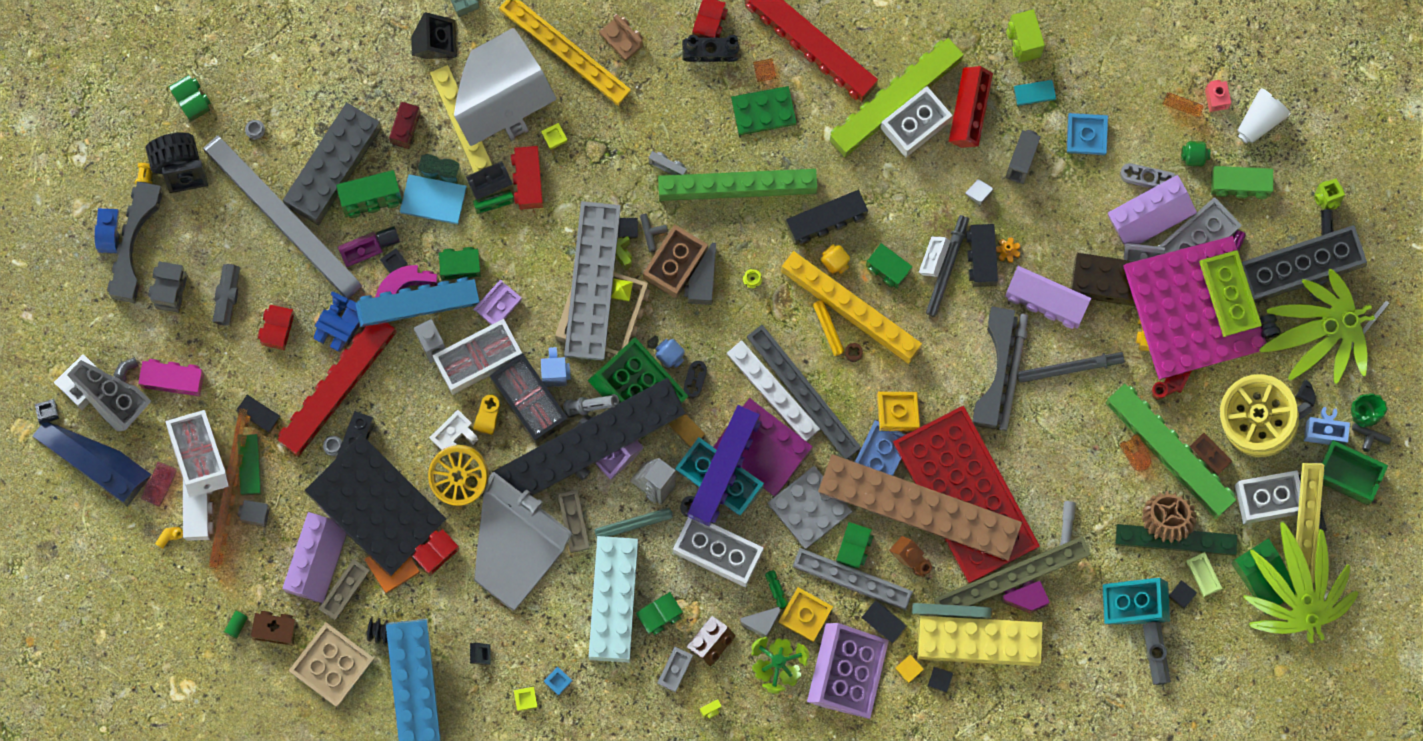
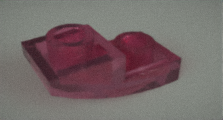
[141,461,178,507]

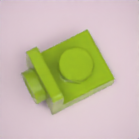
[616,236,633,271]

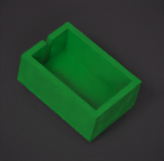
[336,170,402,218]
[1321,440,1389,506]

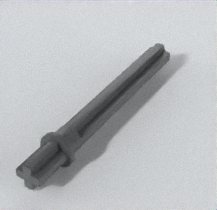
[926,215,969,317]
[1018,352,1125,383]

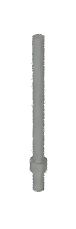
[999,314,1028,431]

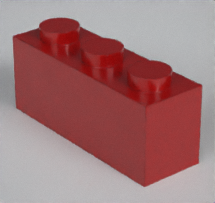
[511,146,543,210]

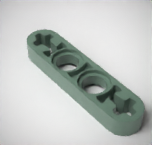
[912,603,992,619]

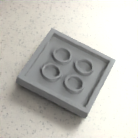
[767,466,852,550]

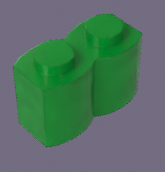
[168,75,211,122]
[836,522,874,569]
[636,592,683,636]

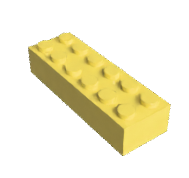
[917,616,1042,666]

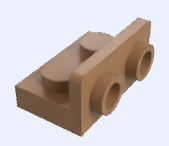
[599,14,643,62]

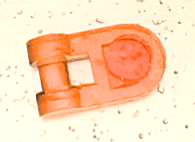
[1119,434,1151,472]

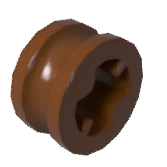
[845,343,863,362]

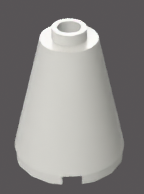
[1237,88,1291,144]

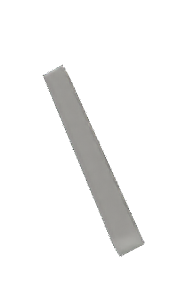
[203,135,362,299]

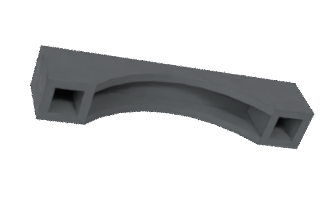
[107,181,163,303]
[972,306,1018,430]

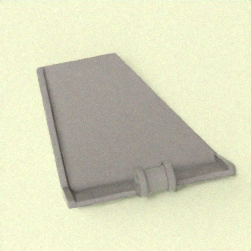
[454,28,556,146]
[474,472,572,611]

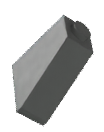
[1005,130,1041,184]

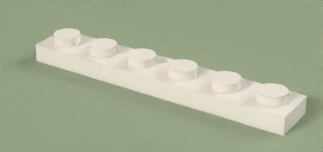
[726,340,820,441]

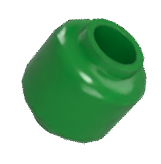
[1181,141,1211,167]

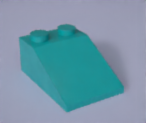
[1103,578,1170,625]

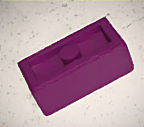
[338,232,383,268]

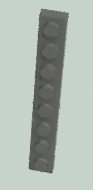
[746,325,861,459]

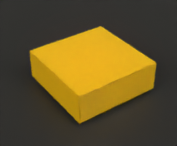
[895,655,924,684]

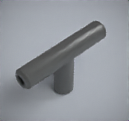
[640,213,668,252]
[1352,423,1391,452]

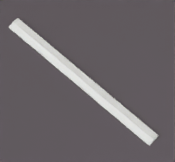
[1351,301,1389,350]

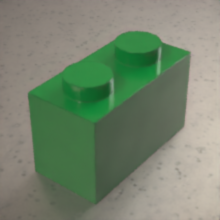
[866,243,913,289]
[439,247,481,280]

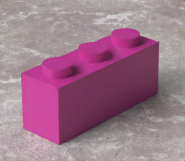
[138,359,204,396]

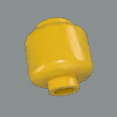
[821,244,850,274]

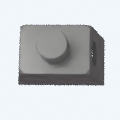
[414,319,446,363]

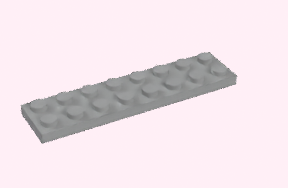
[564,201,621,361]

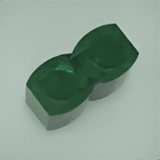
[418,154,461,184]

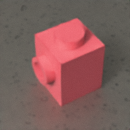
[1205,80,1231,112]

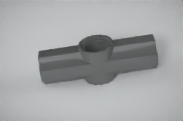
[212,264,241,326]
[1142,622,1171,685]

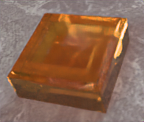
[753,58,776,82]

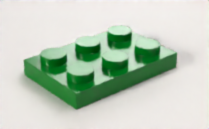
[731,86,796,136]

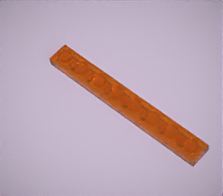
[209,408,251,570]

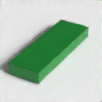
[237,434,261,496]

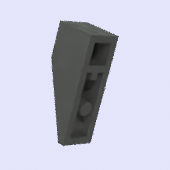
[684,242,716,305]

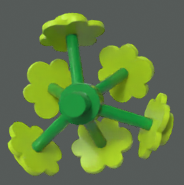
[751,637,809,694]

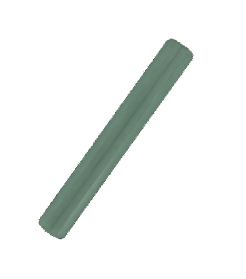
[594,508,673,538]

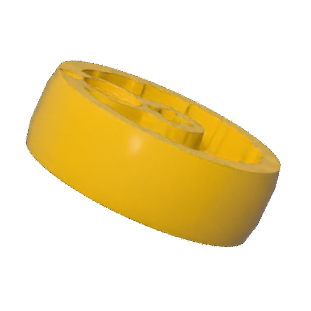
[428,445,489,506]

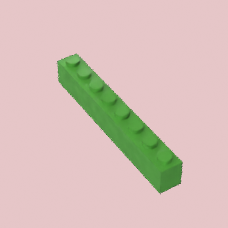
[658,169,817,201]
[1105,384,1236,519]

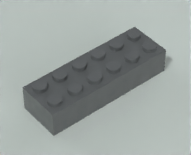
[283,102,382,226]
[1241,225,1367,303]

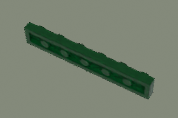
[1115,524,1238,556]

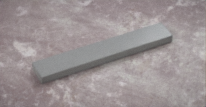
[792,548,913,611]

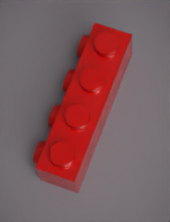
[949,66,993,148]

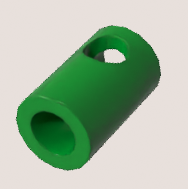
[224,610,249,639]

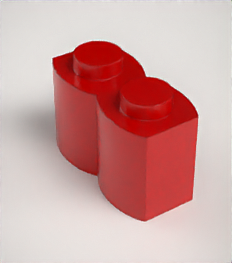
[692,0,728,38]
[258,304,295,350]
[413,529,459,576]

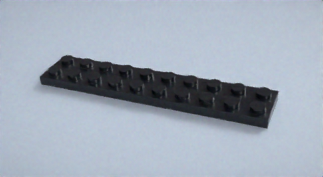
[492,378,687,507]

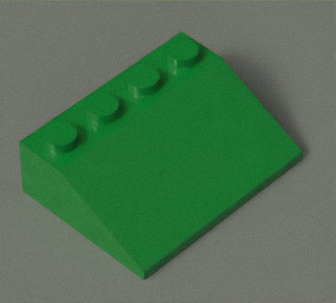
[588,337,688,439]

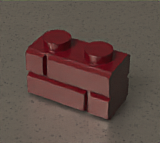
[389,102,421,149]

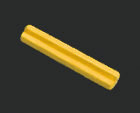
[813,300,844,356]

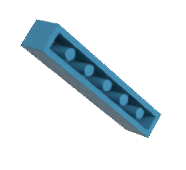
[356,277,479,327]

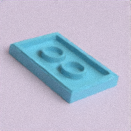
[400,174,467,225]

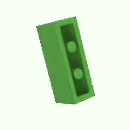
[1211,166,1273,199]

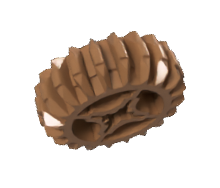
[1142,491,1197,543]

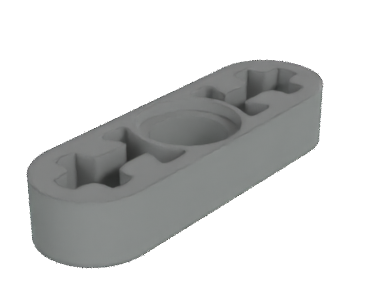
[1120,163,1176,188]

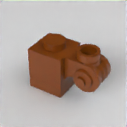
[889,536,933,578]

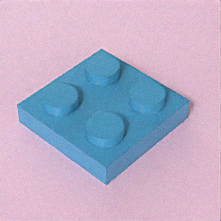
[1067,113,1108,155]

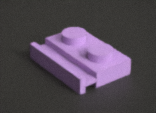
[474,280,522,325]

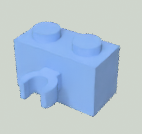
[541,347,571,387]
[1304,407,1350,445]

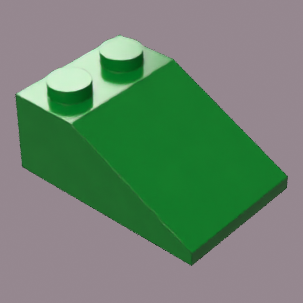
[1231,538,1296,614]

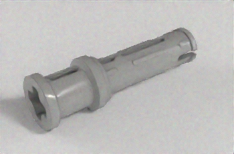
[564,394,619,417]

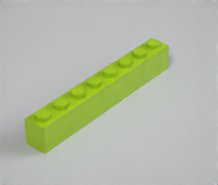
[830,38,964,158]

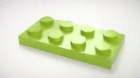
[1199,250,1262,337]

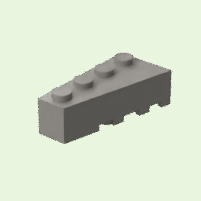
[630,458,676,504]

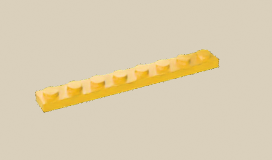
[499,0,631,106]

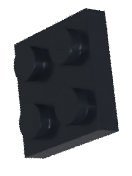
[162,160,208,193]

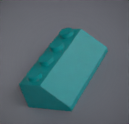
[675,437,764,516]

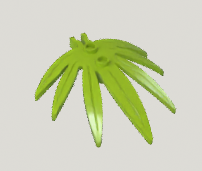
[1259,269,1375,384]
[1243,522,1359,644]

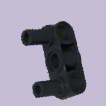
[682,35,739,62]

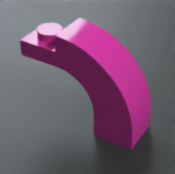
[375,265,438,297]

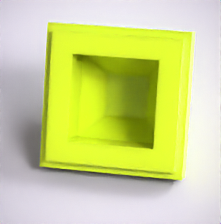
[611,278,633,301]

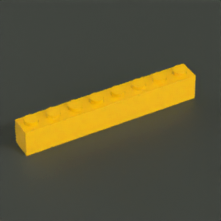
[781,251,922,364]

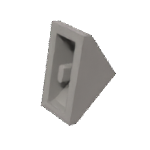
[740,607,780,637]

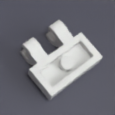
[429,410,479,459]

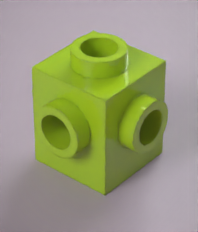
[1314,178,1345,210]

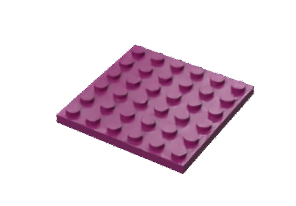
[1123,236,1266,380]

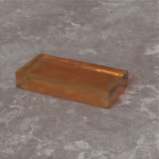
[1162,92,1204,118]

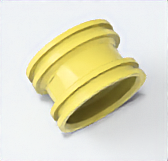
[1220,374,1299,457]

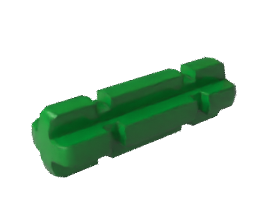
[765,570,788,609]

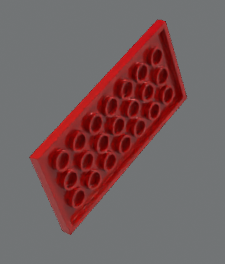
[892,405,1040,584]

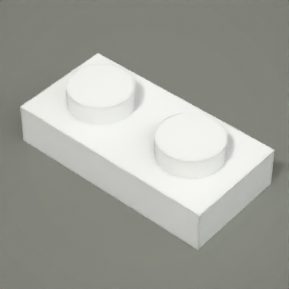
[919,237,951,277]

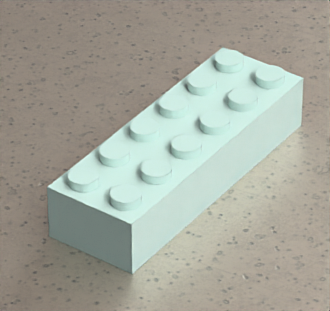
[589,536,638,663]

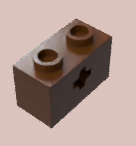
[251,611,297,646]

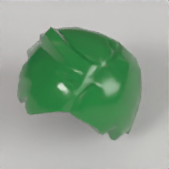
[1351,393,1388,427]

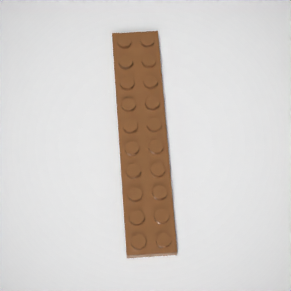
[818,454,1022,561]

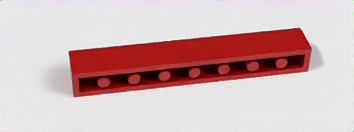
[744,0,878,102]
[277,322,397,458]

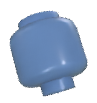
[655,338,685,368]

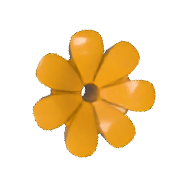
[996,237,1021,263]

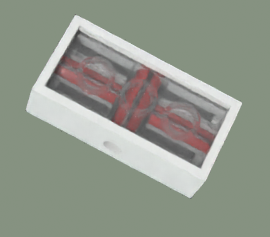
[432,319,522,395]
[166,410,228,498]

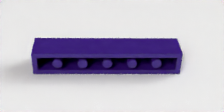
[687,405,761,527]

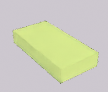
[1186,552,1222,598]

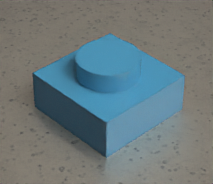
[544,667,573,696]

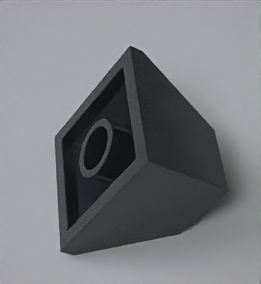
[411,12,457,59]

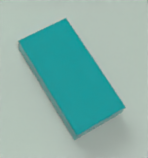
[1013,80,1056,106]

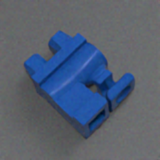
[313,291,360,352]

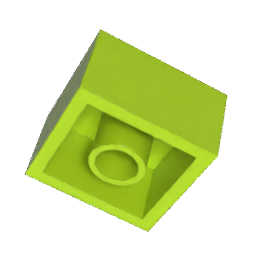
[1006,9,1045,63]

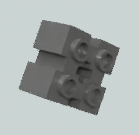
[148,261,188,313]

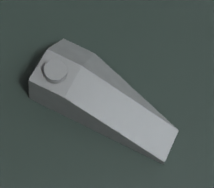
[67,360,151,432]

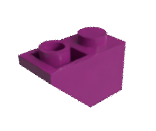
[1001,580,1050,614]

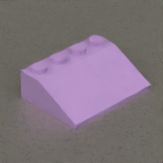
[807,623,889,719]

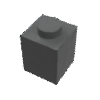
[238,500,270,527]

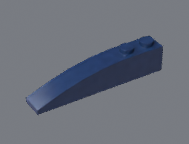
[33,422,152,507]

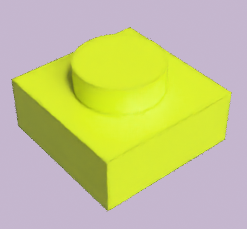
[541,123,568,150]
[514,687,538,711]
[700,699,722,719]

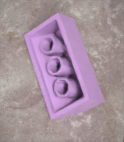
[1108,175,1197,246]
[1005,266,1091,329]
[283,512,347,603]

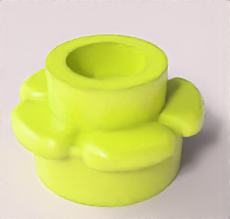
[743,269,762,288]

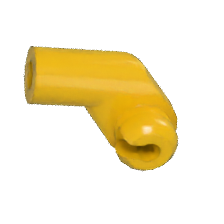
[155,527,183,549]

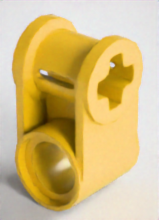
[473,395,500,435]

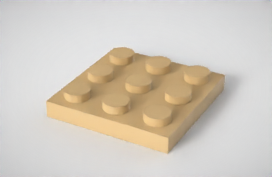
[289,622,375,708]

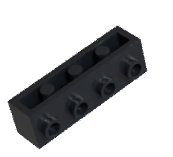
[786,189,868,245]

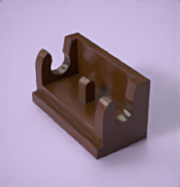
[1190,433,1233,475]

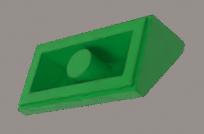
[473,189,514,214]

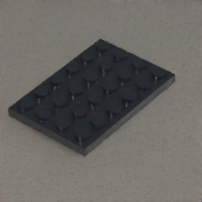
[304,434,447,576]

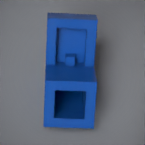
[95,208,120,254]

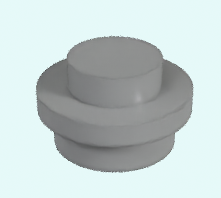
[245,120,265,139]
[323,436,342,456]

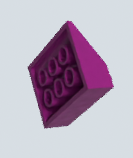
[713,398,813,497]

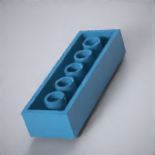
[386,618,441,741]

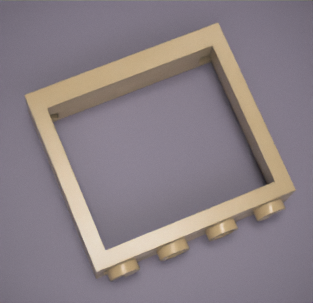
[555,273,651,357]

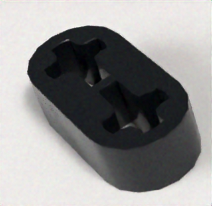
[684,361,707,399]

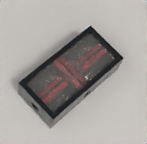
[490,354,569,445]

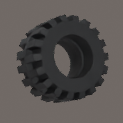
[145,132,199,174]

